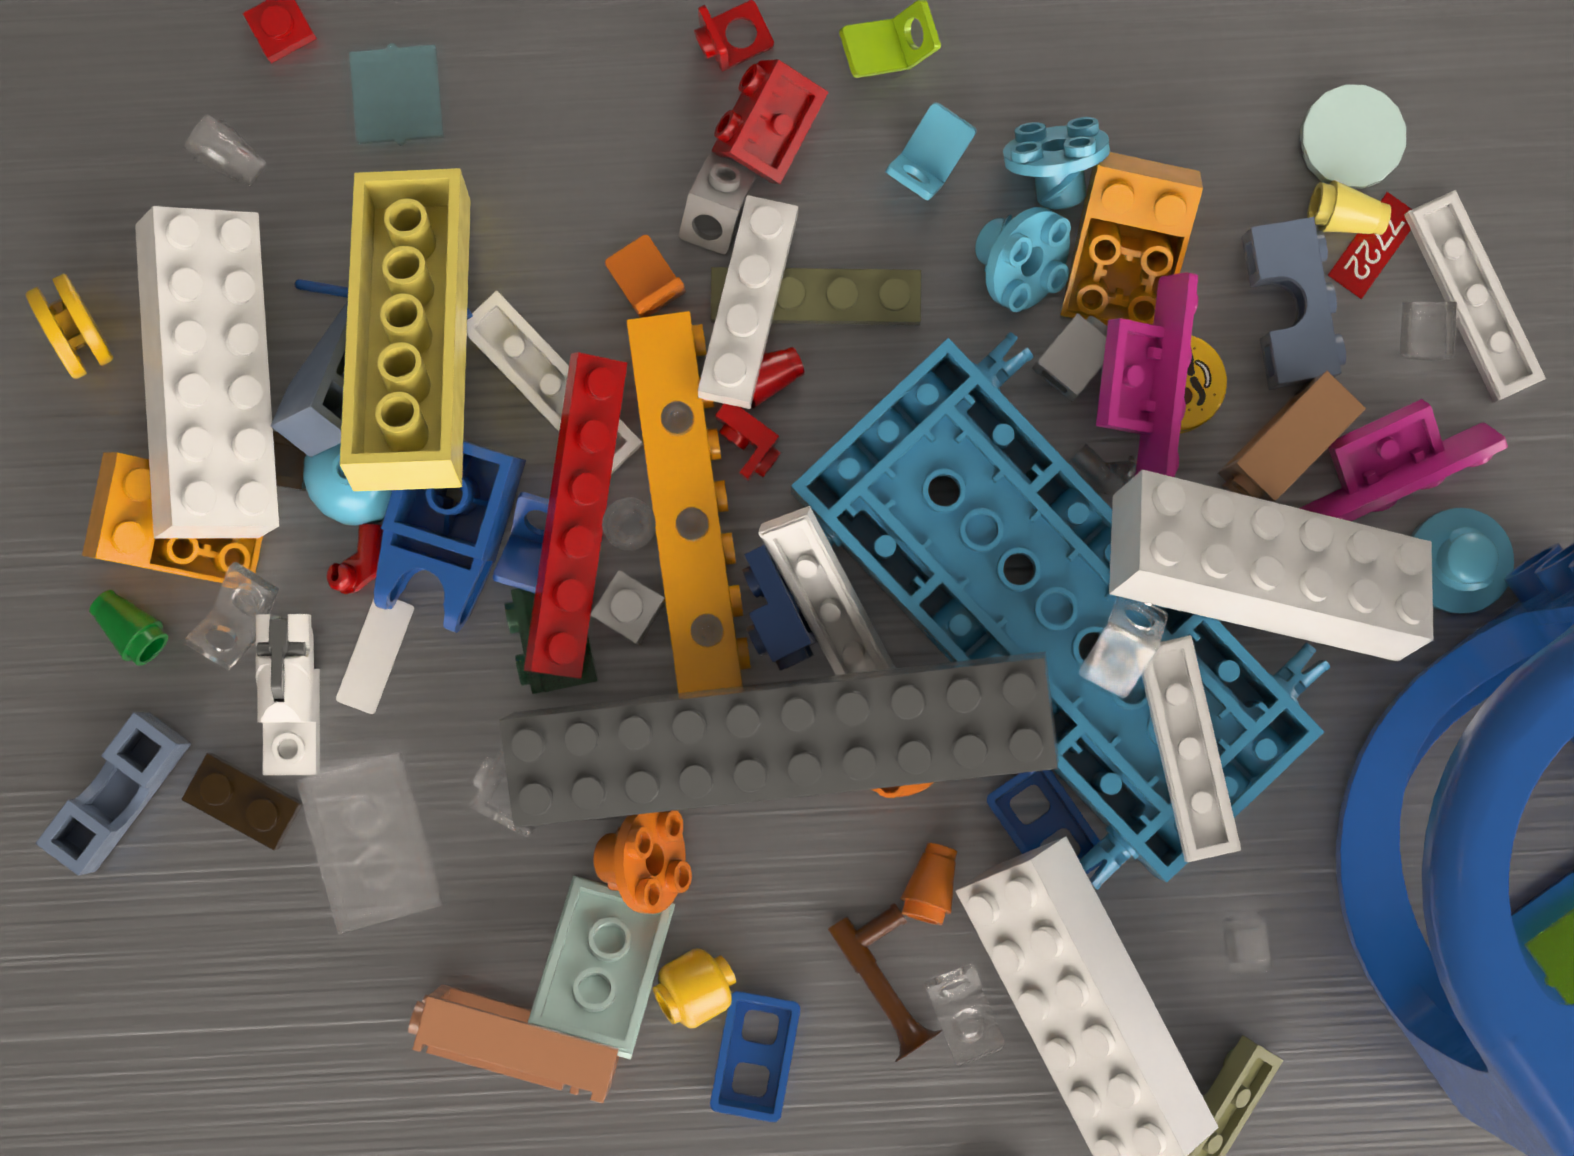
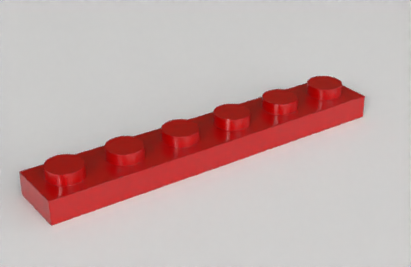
[524,352,628,679]

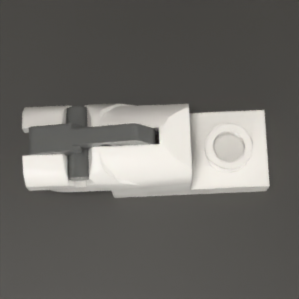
[256,614,320,775]

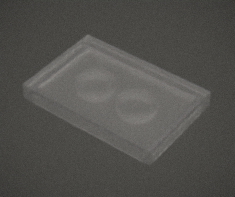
[296,751,443,935]

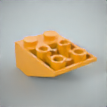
[1060,152,1203,326]
[82,452,263,589]

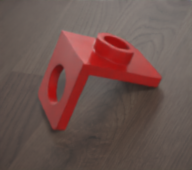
[694,0,774,72]

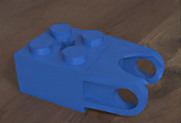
[374,440,526,633]

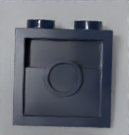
[742,545,818,671]

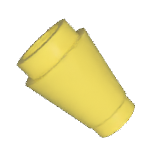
[1307,180,1391,235]

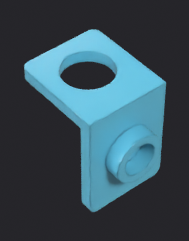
[885,102,977,200]

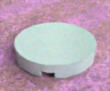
[1300,85,1406,189]

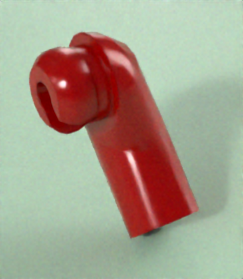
[326,524,383,594]

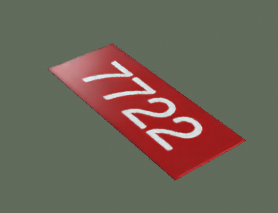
[1328,192,1412,299]

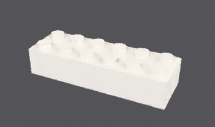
[135,206,279,538]
[1109,469,1434,662]
[956,836,1219,1156]

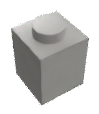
[1032,313,1107,402]
[591,570,666,645]

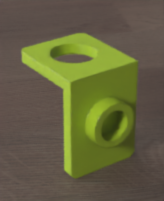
[839,0,941,78]

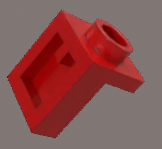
[715,403,782,482]

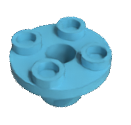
[1003,117,1110,210]
[975,207,1071,313]
[1411,508,1514,614]

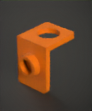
[605,235,686,318]

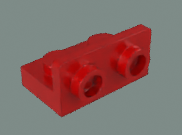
[712,59,829,184]

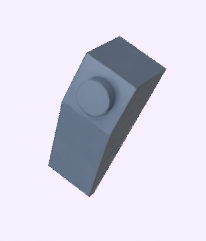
[271,301,348,457]

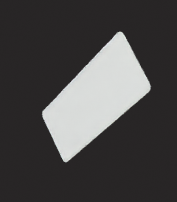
[336,598,414,714]

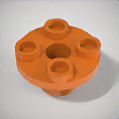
[593,810,692,914]

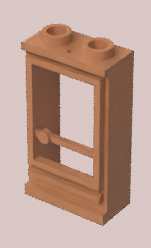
[408,984,619,1104]

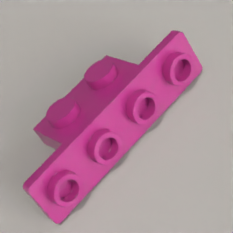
[1096,272,1198,477]
[1299,399,1508,521]

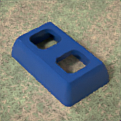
[987,770,1103,874]
[710,991,801,1122]

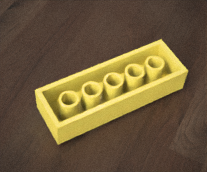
[340,168,471,491]

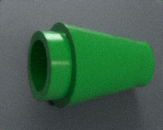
[89,590,168,666]

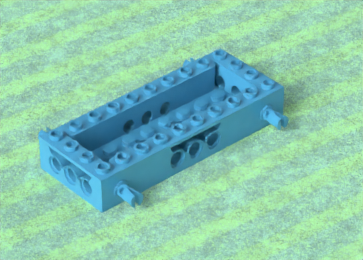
[791,332,1331,890]

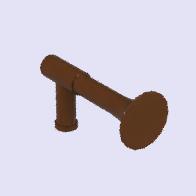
[828,903,942,1062]

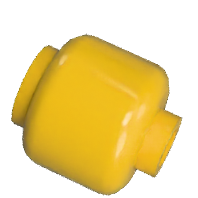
[653,948,736,1028]

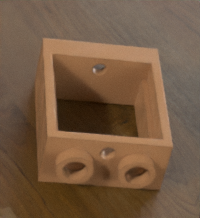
[1218,371,1366,502]

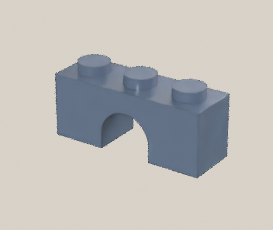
[1242,217,1346,390]
[35,712,192,876]

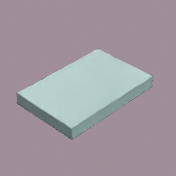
[528,875,675,1059]

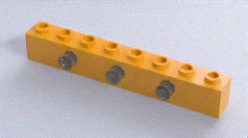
[626,311,751,693]

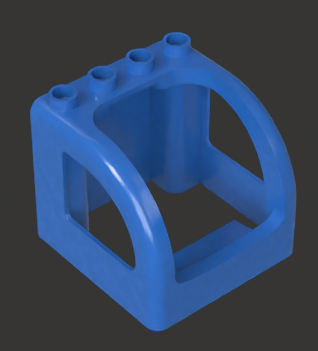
[1336,543,1574,1156]

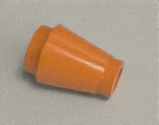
[900,843,957,925]

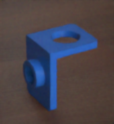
[493,492,549,593]

